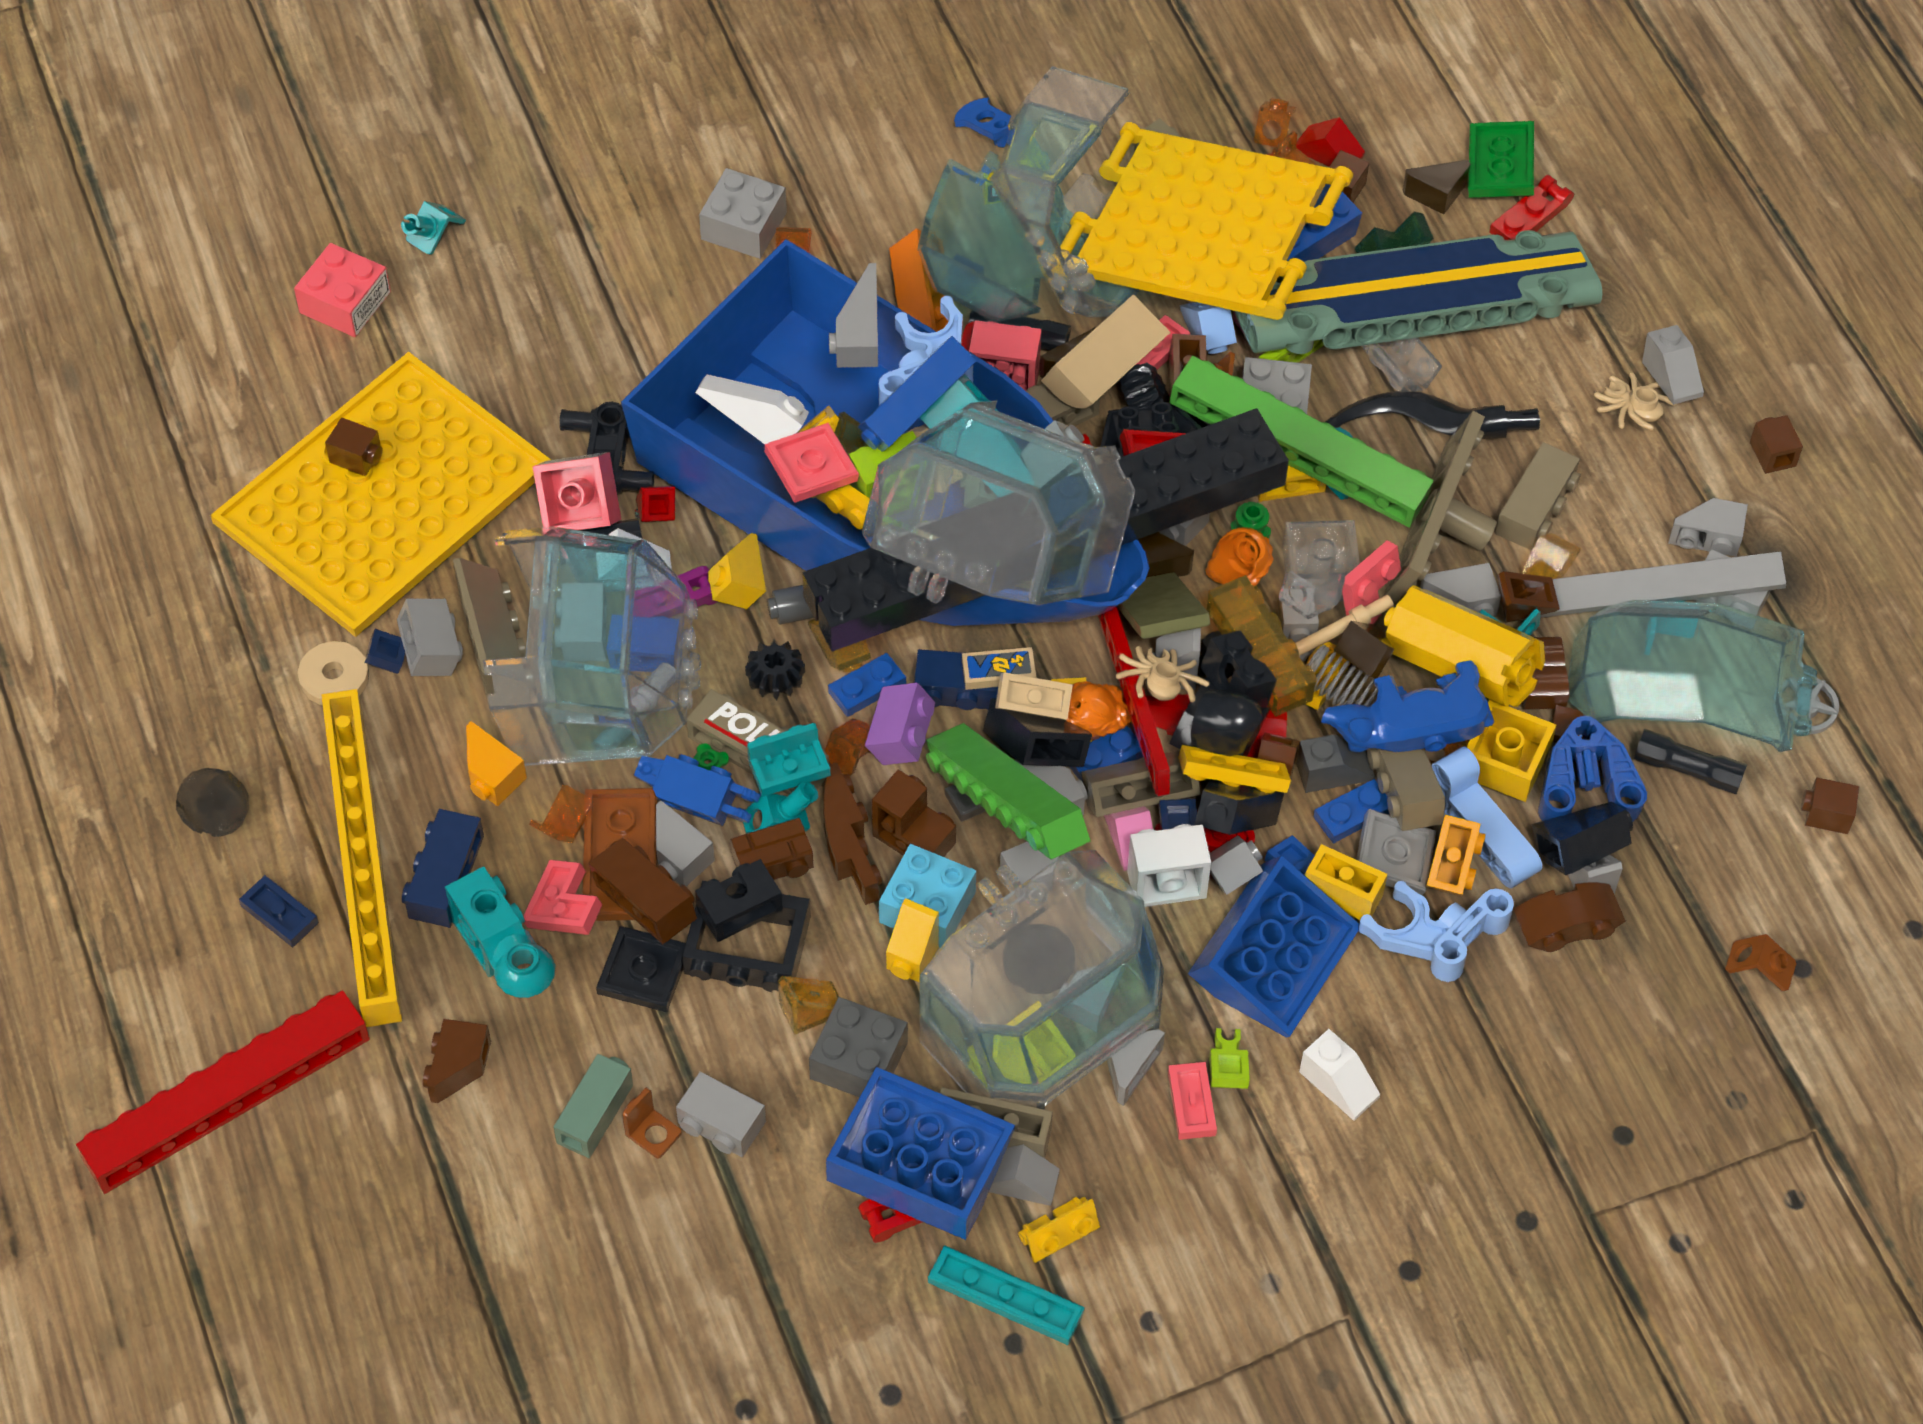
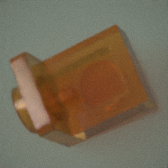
[825,718,870,776]

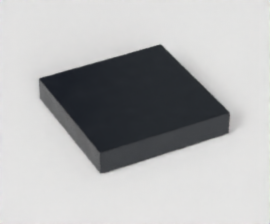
[596,926,686,1012]

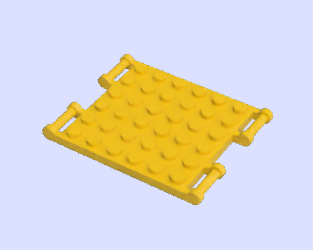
[1048,122,1353,320]

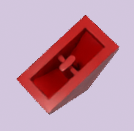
[1293,117,1365,167]

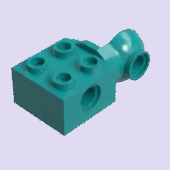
[445,866,556,998]

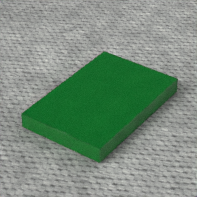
[1468,121,1534,198]

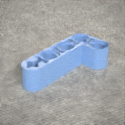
[1432,746,1542,888]

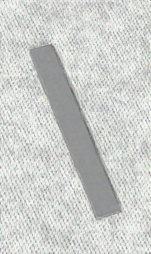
[1504,552,1786,622]

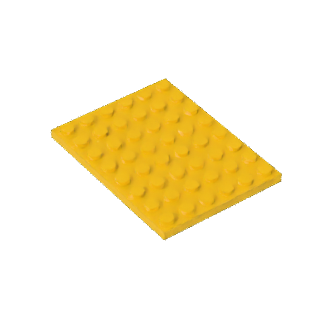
[211,352,551,637]

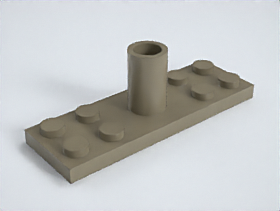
[1384,411,1497,605]

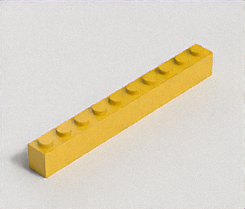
[321,689,402,1027]

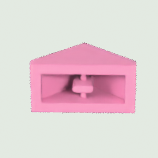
[1104,806,1153,871]

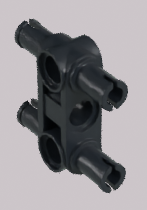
[560,401,655,495]

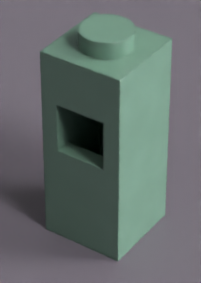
[553,1054,633,1159]

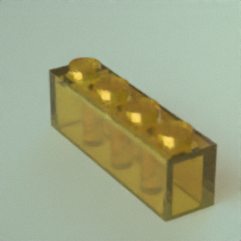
[1206,575,1317,717]

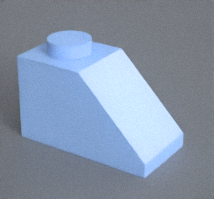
[1180,302,1237,354]

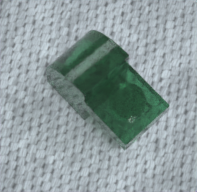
[1355,211,1434,253]

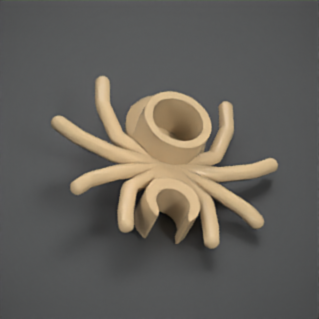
[1594,373,1676,431]
[1116,646,1209,703]

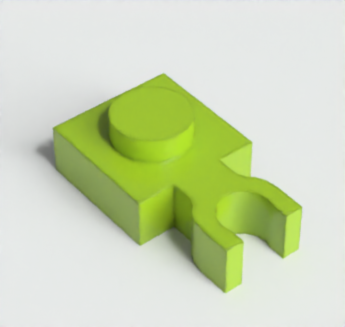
[1209,1028,1250,1089]

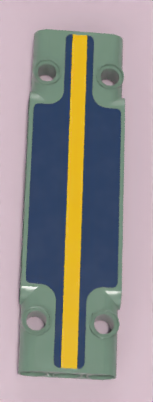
[1234,230,1603,354]

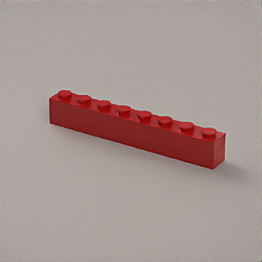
[76,990,370,1194]

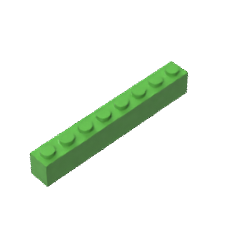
[1169,355,1434,528]
[926,723,1090,860]

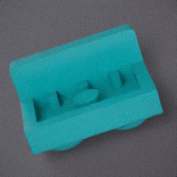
[747,723,831,797]

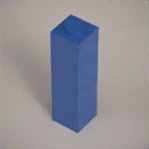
[858,336,976,452]

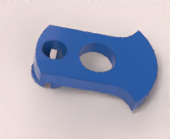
[954,97,1017,147]

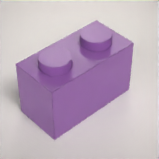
[865,683,935,765]

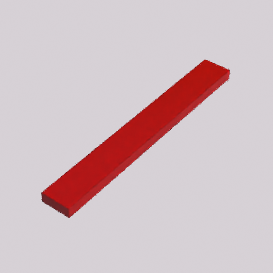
[1098,607,1170,796]

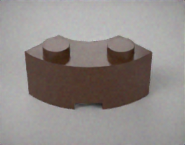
[1513,882,1626,952]

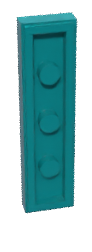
[928,1245,1085,1345]

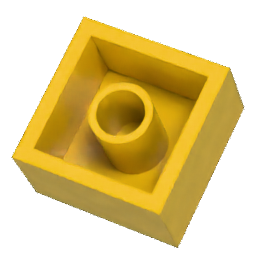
[1467,699,1556,802]

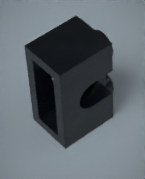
[1200,630,1277,710]
[695,859,783,942]

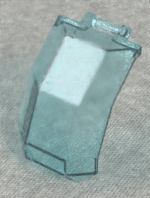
[917,151,1064,323]
[1568,600,1817,752]

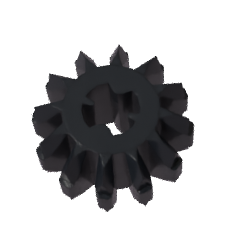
[1120,362,1169,407]
[745,639,805,701]

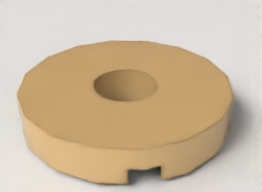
[297,641,369,705]

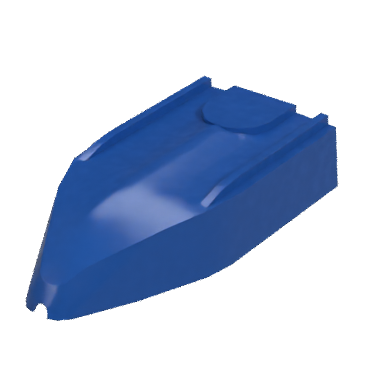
[621,239,1150,626]

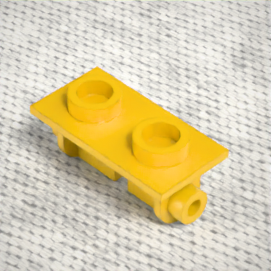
[1018,1197,1100,1263]

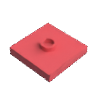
[764,423,859,503]

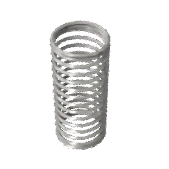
[1299,645,1378,707]

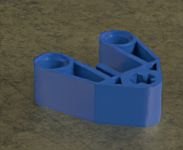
[1538,716,1647,822]

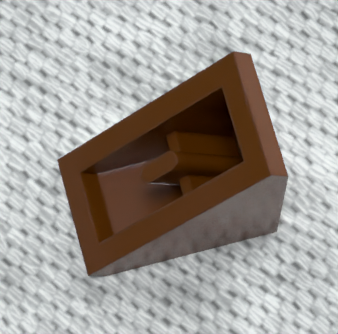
[1498,571,1560,622]

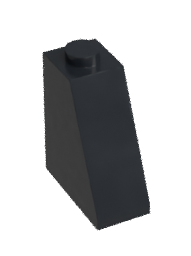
[983,698,1092,767]
[1195,779,1285,835]
[1532,802,1633,875]

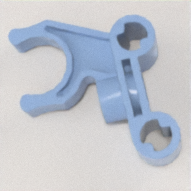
[879,296,973,405]
[1359,881,1514,982]

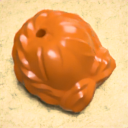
[1205,527,1273,597]
[1066,681,1131,740]

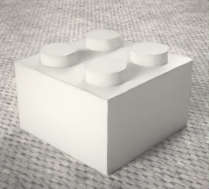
[1127,824,1211,908]

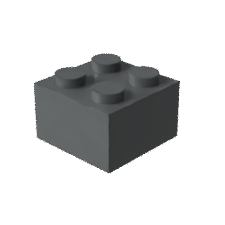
[809,997,908,1097]

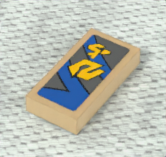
[962,647,1036,690]

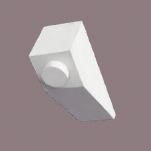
[695,374,809,444]

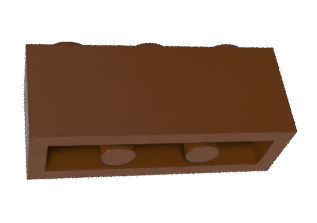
[589,837,697,944]

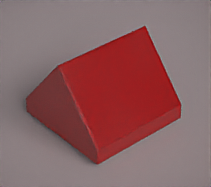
[636,486,675,522]

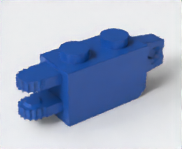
[634,754,760,826]

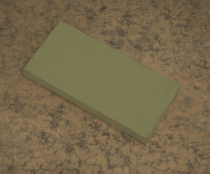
[1117,572,1210,639]

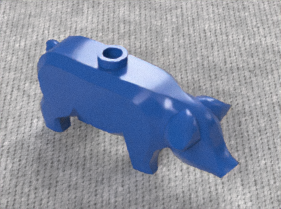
[1321,660,1494,752]

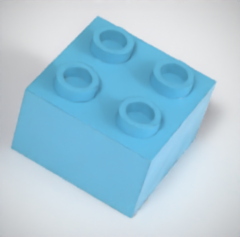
[879,844,976,950]

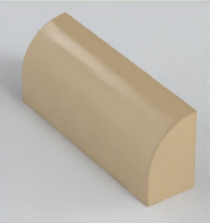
[1041,294,1171,408]

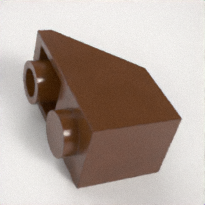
[423,1019,491,1103]

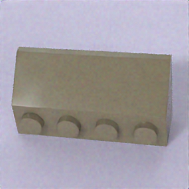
[453,558,535,711]

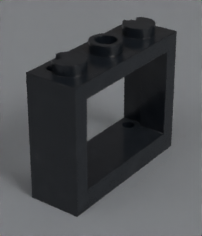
[682,881,811,993]

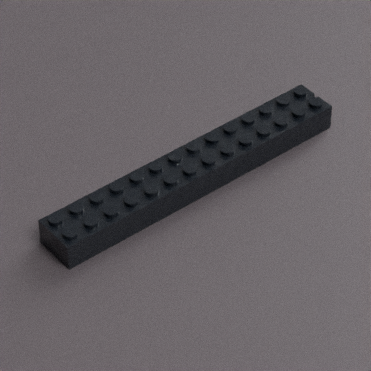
[802,408,1289,651]

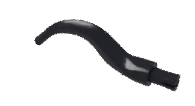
[1325,391,1540,439]

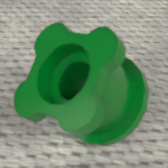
[1230,502,1271,539]

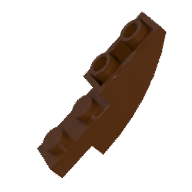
[824,762,882,905]

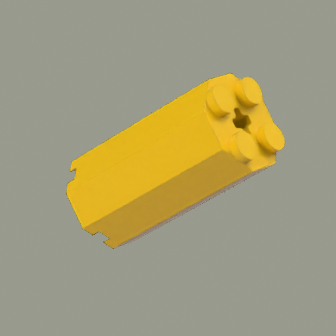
[1384,585,1545,707]

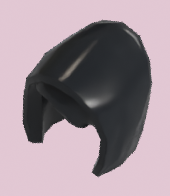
[1191,689,1262,756]

